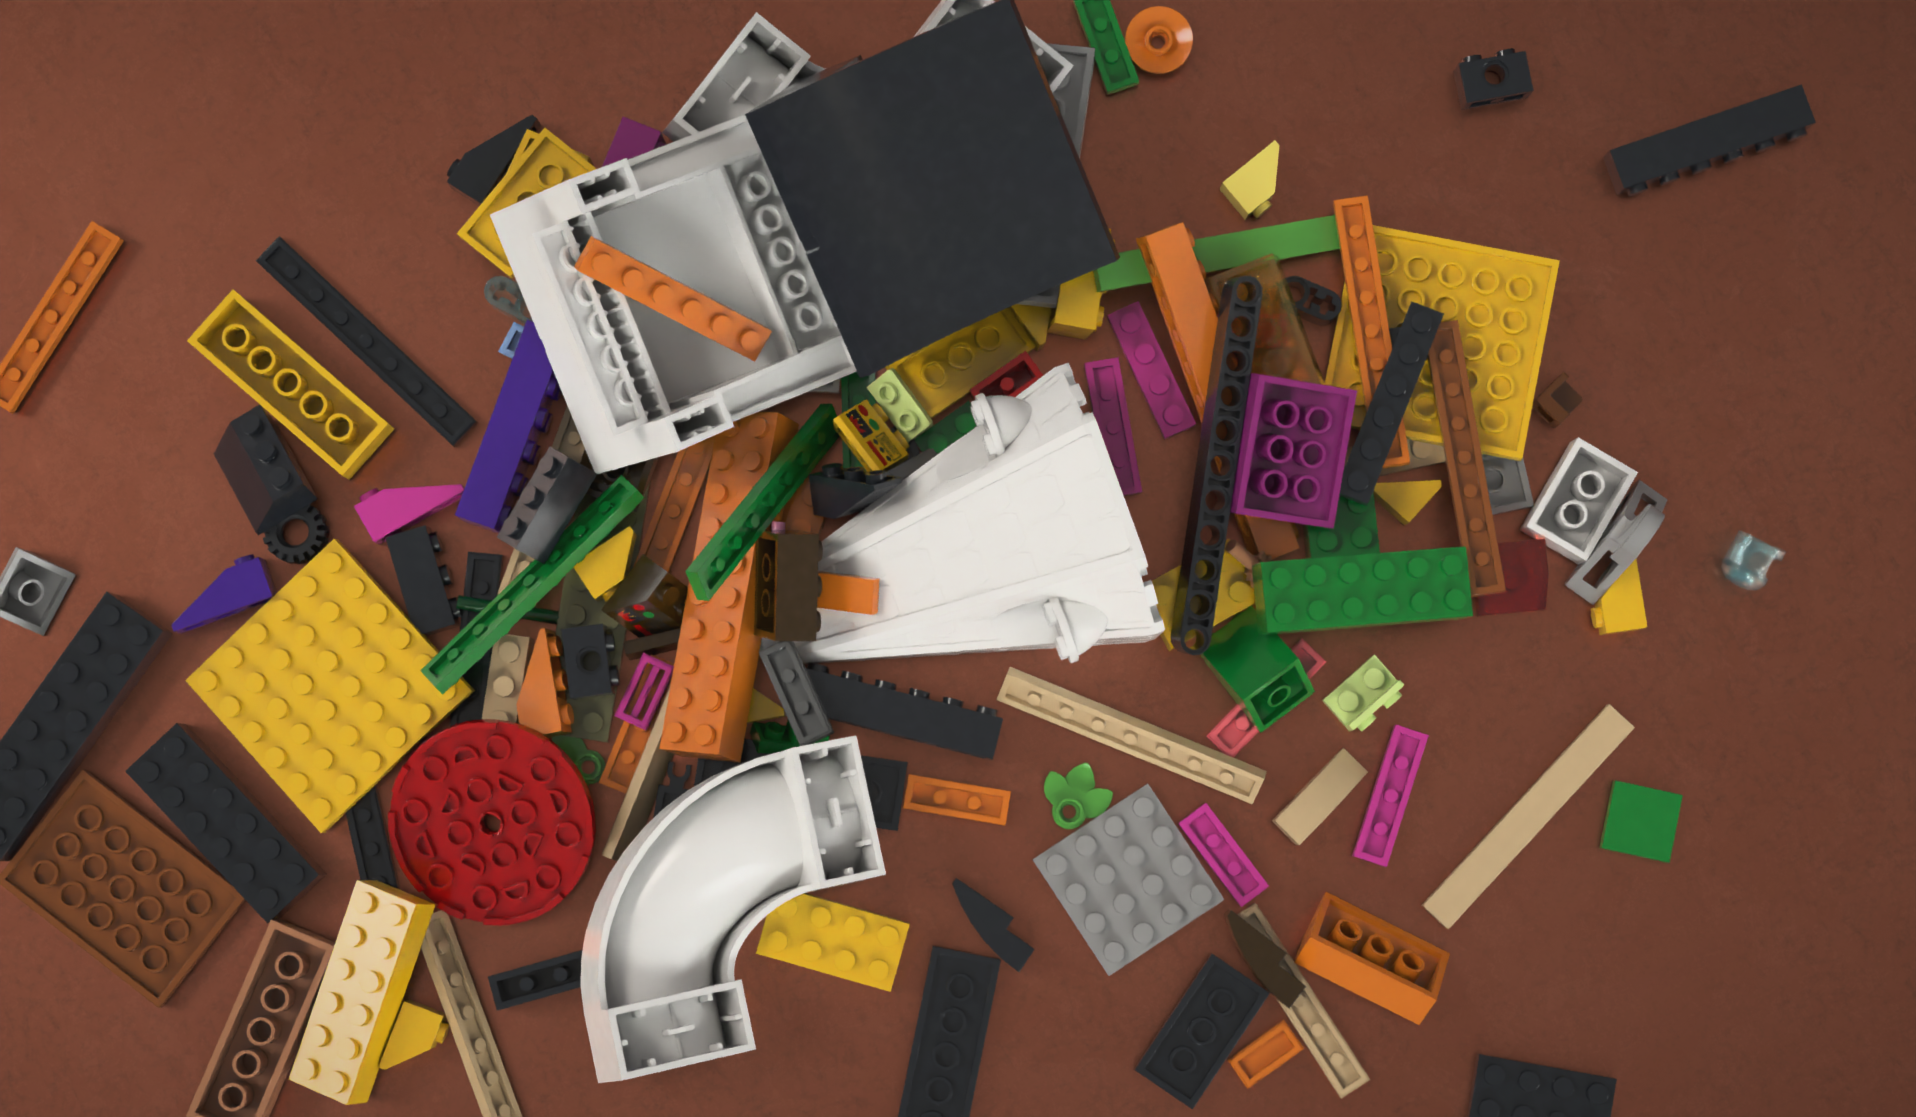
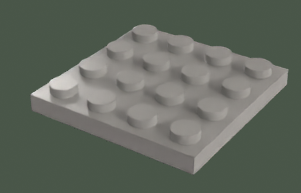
[1032,783,1225,976]

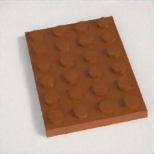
[0,769,246,1008]

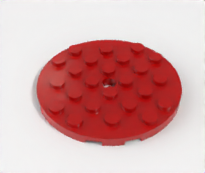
[388,719,596,926]

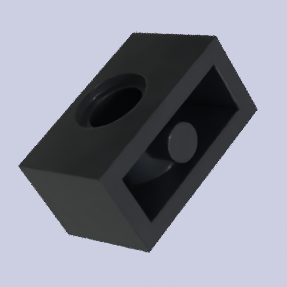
[1453,48,1534,110]
[561,623,620,700]

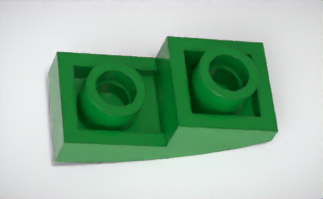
[750,720,830,753]

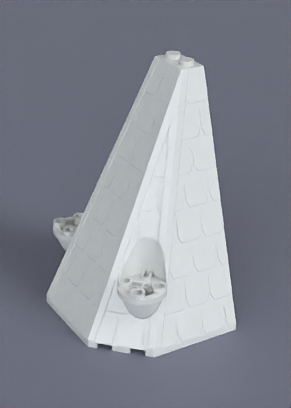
[760,363,1165,664]

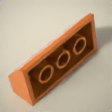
[1294,892,1450,1025]

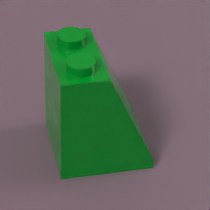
[1201,605,1315,733]

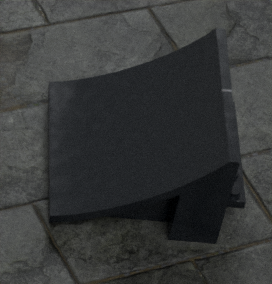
[745,0,1120,378]

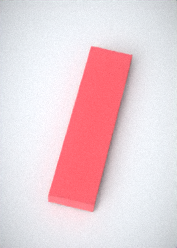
[1205,638,1326,758]

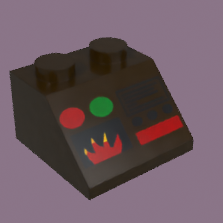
[602,554,688,638]

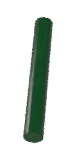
[456,595,559,625]

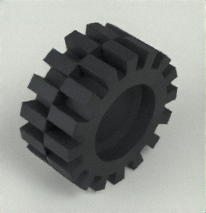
[263,504,329,564]

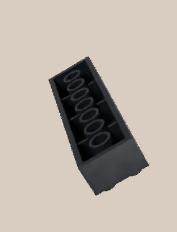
[0,591,173,861]

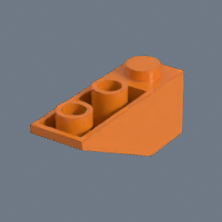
[516,628,574,738]

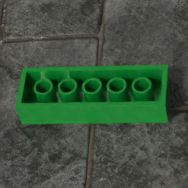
[1252,546,1473,635]

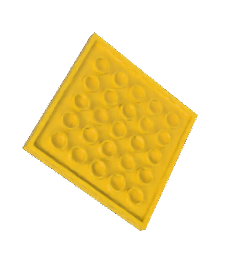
[1324,225,1560,461]
[185,539,475,833]

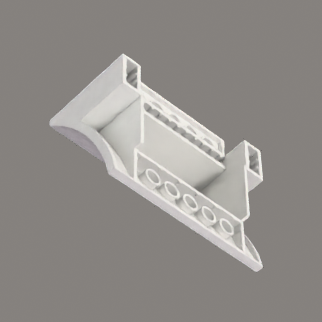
[490,115,857,474]

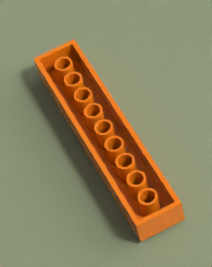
[659,412,799,762]

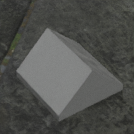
[0,547,75,636]

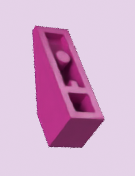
[354,484,465,545]

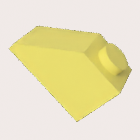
[1220,140,1279,220]

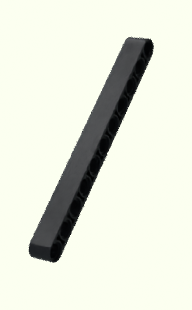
[1171,276,1263,655]

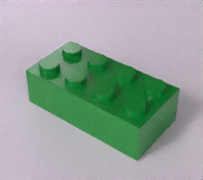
[1302,492,1380,631]

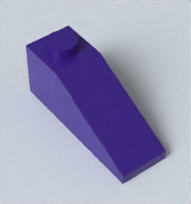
[171,554,277,634]

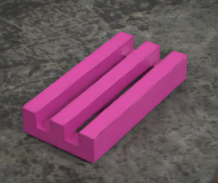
[614,653,674,731]

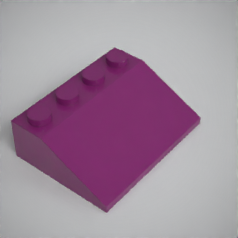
[1230,373,1357,529]

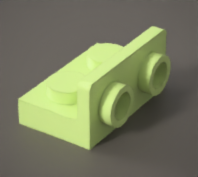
[867,368,934,442]
[1322,655,1405,731]

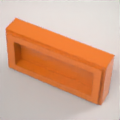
[817,571,880,615]
[1227,1019,1304,1089]

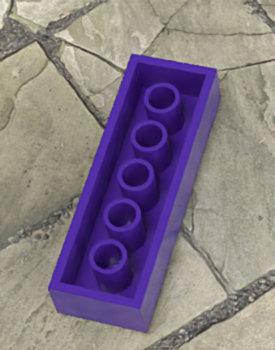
[455,320,562,534]

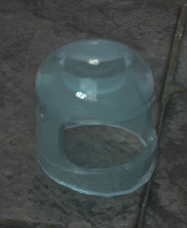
[1721,531,1787,591]

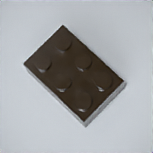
[754,530,823,641]

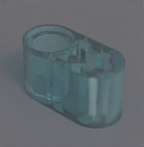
[484,276,533,325]

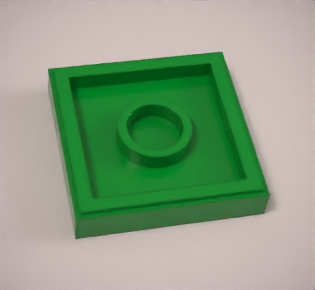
[1599,780,1683,863]

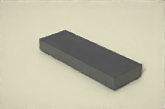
[759,641,835,746]

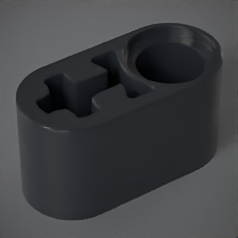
[1276,276,1342,326]

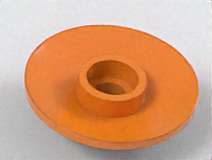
[1125,6,1193,74]

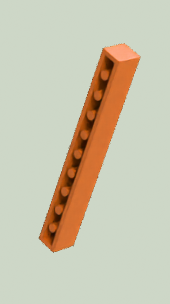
[1135,222,1299,559]

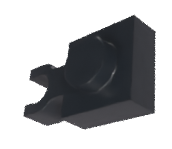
[653,762,693,818]

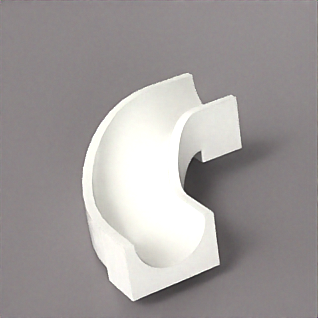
[580,735,886,1083]

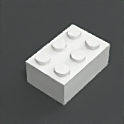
[1519,437,1638,565]

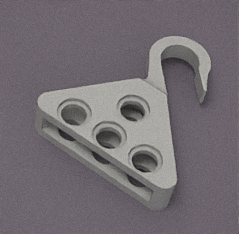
[1564,480,1667,605]

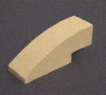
[1272,748,1368,845]

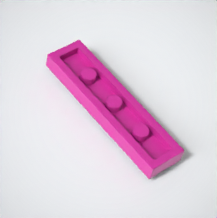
[1107,301,1196,440]
[1084,357,1142,496]
[1352,724,1429,867]

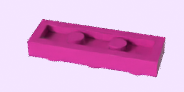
[1178,803,1269,907]

